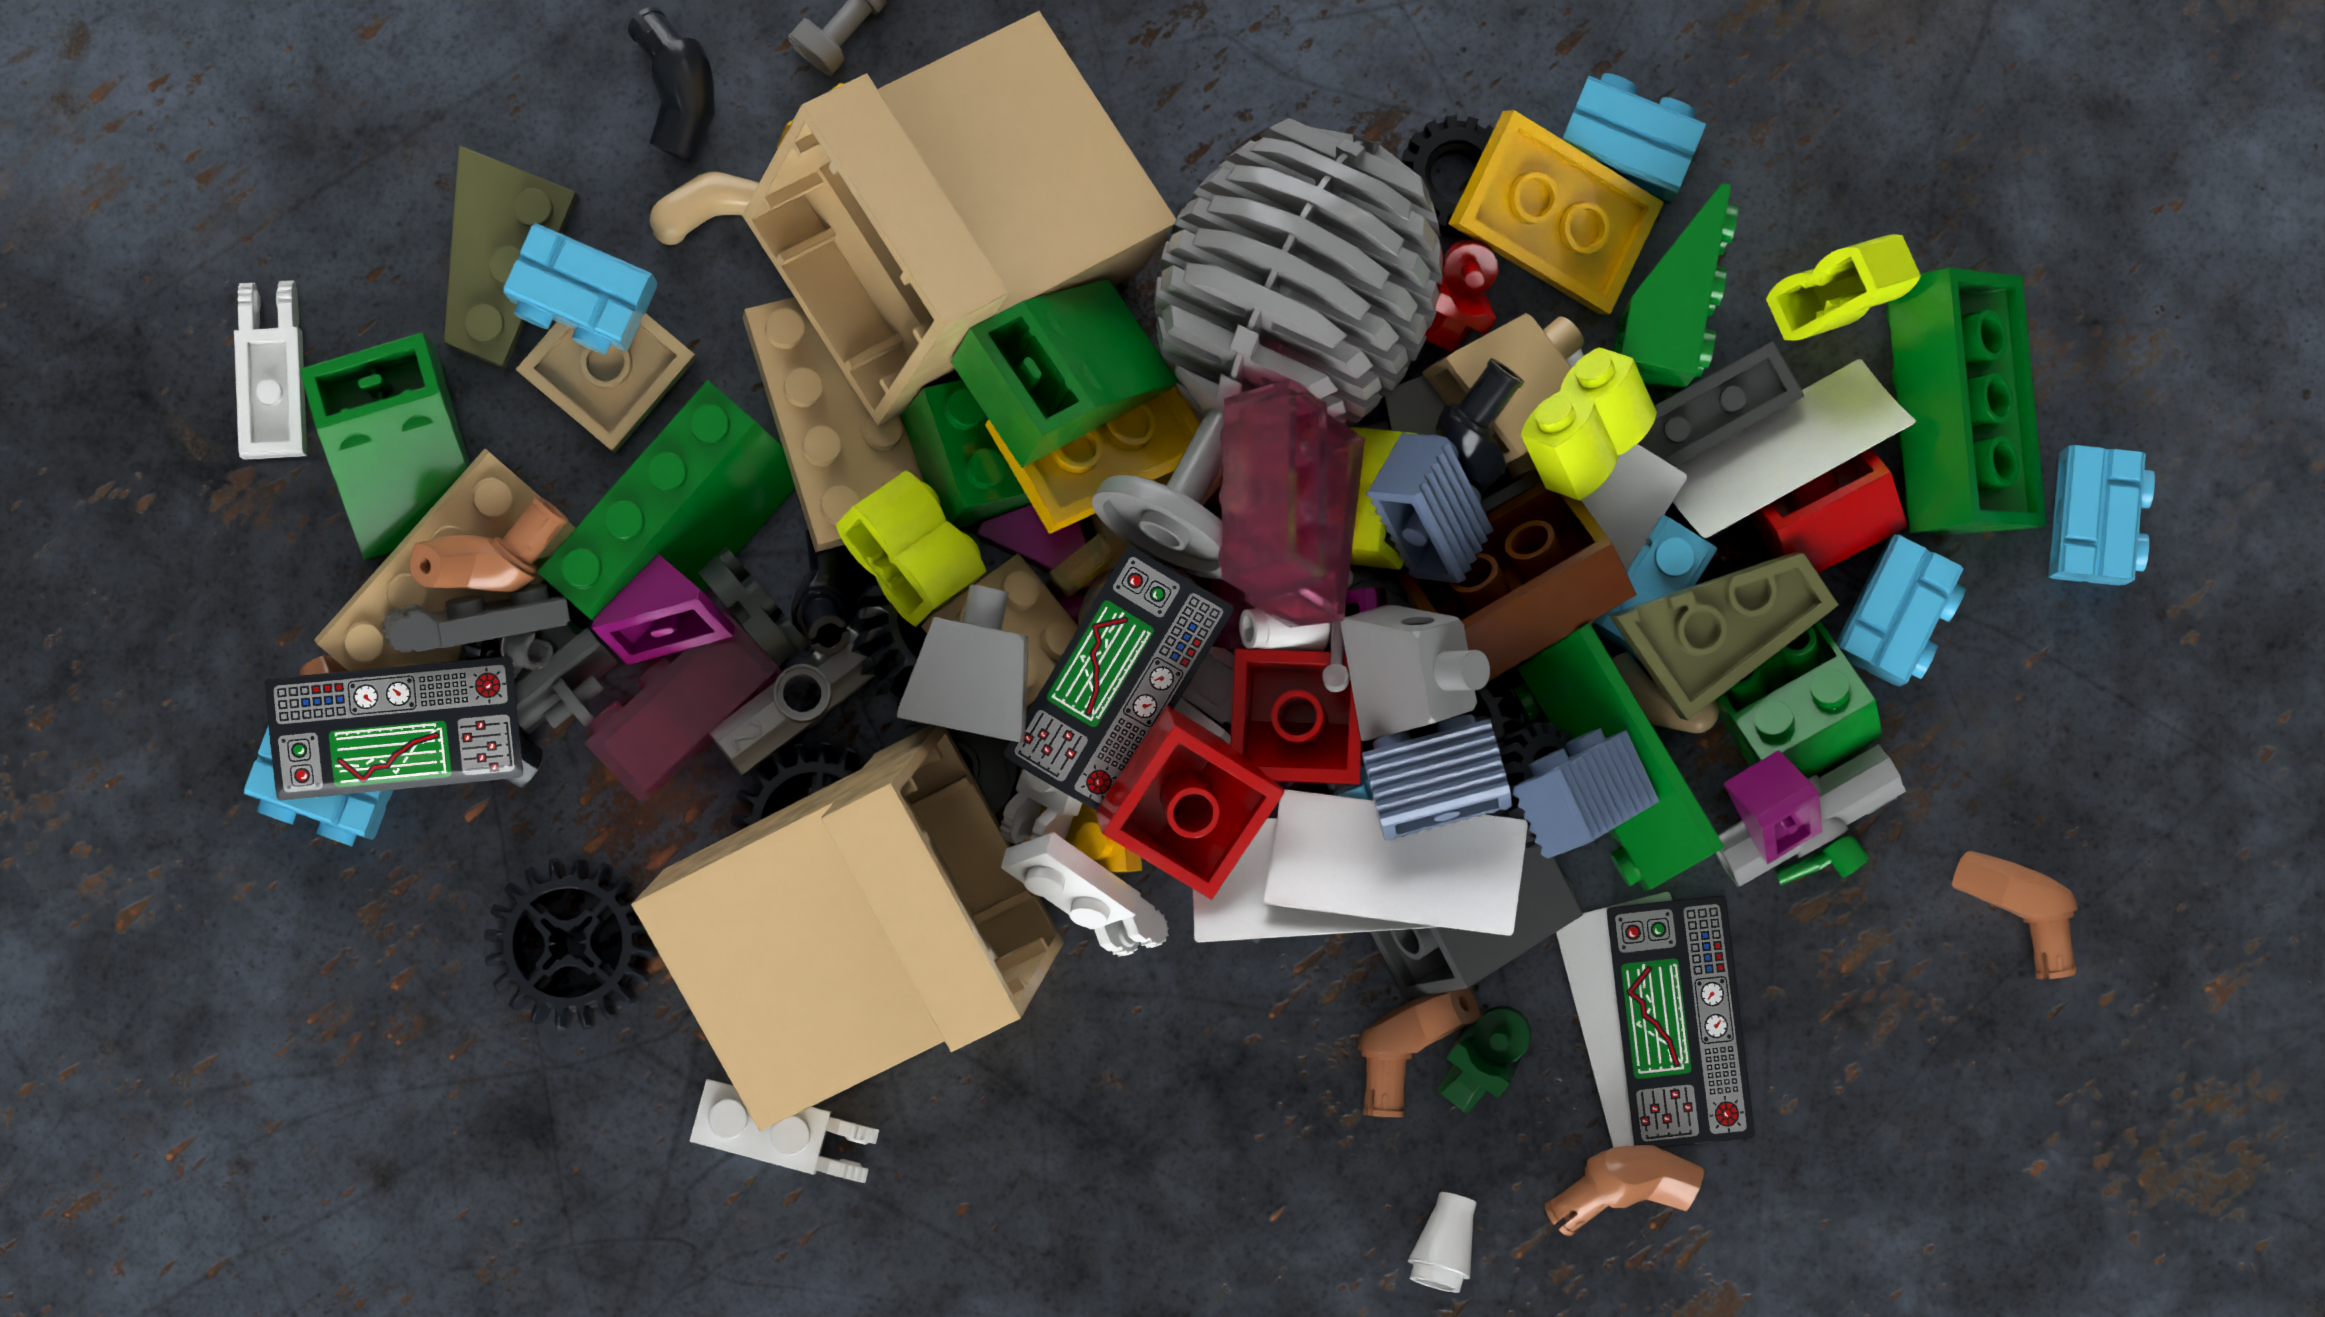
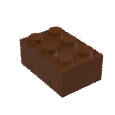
[1393,482,1637,681]

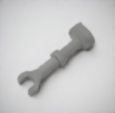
[788,0,887,76]

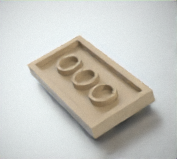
[742,297,924,552]
[314,449,576,671]

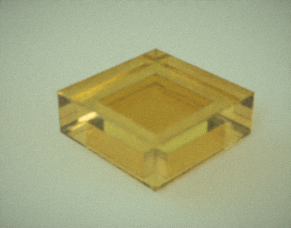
[1050,532,1115,597]

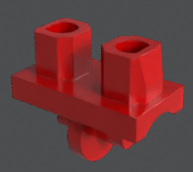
[1424,239,1498,353]

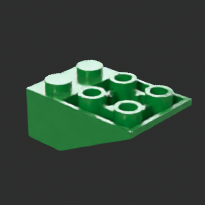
[1613,183,1739,392]
[950,278,1179,468]
[299,332,470,561]
[901,379,1031,529]
[1716,620,1883,779]

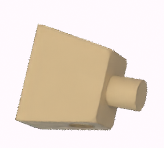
[1422,313,1584,463]

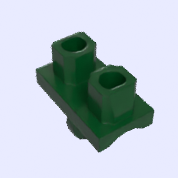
[1437,1006,1531,1114]

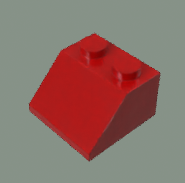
[1749,448,1908,574]
[1230,649,1365,785]
[1095,704,1285,900]

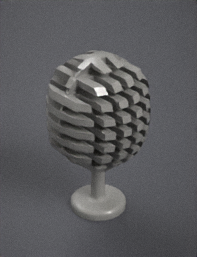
[1092,118,1443,579]

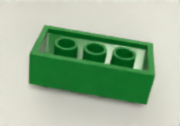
[1886,267,2047,535]
[537,380,796,663]
[1511,623,1725,892]

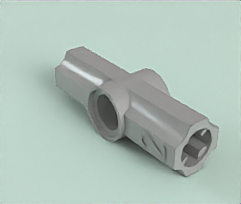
[709,626,876,778]
[1716,744,1906,887]

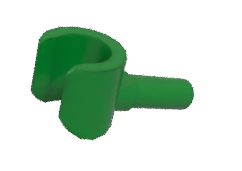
[1775,836,1869,885]

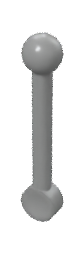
[1322,565,1353,692]

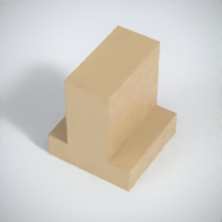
[742,11,1176,426]
[631,725,1064,1131]

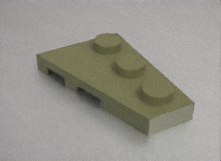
[444,145,579,369]
[1609,552,1839,721]

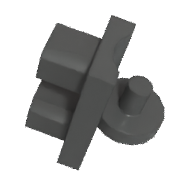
[511,620,618,734]

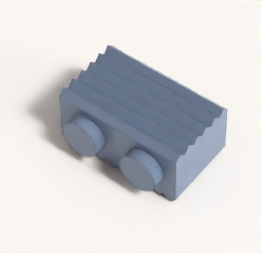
[1366,433,1494,583]
[1362,715,1512,840]
[1512,728,1660,859]

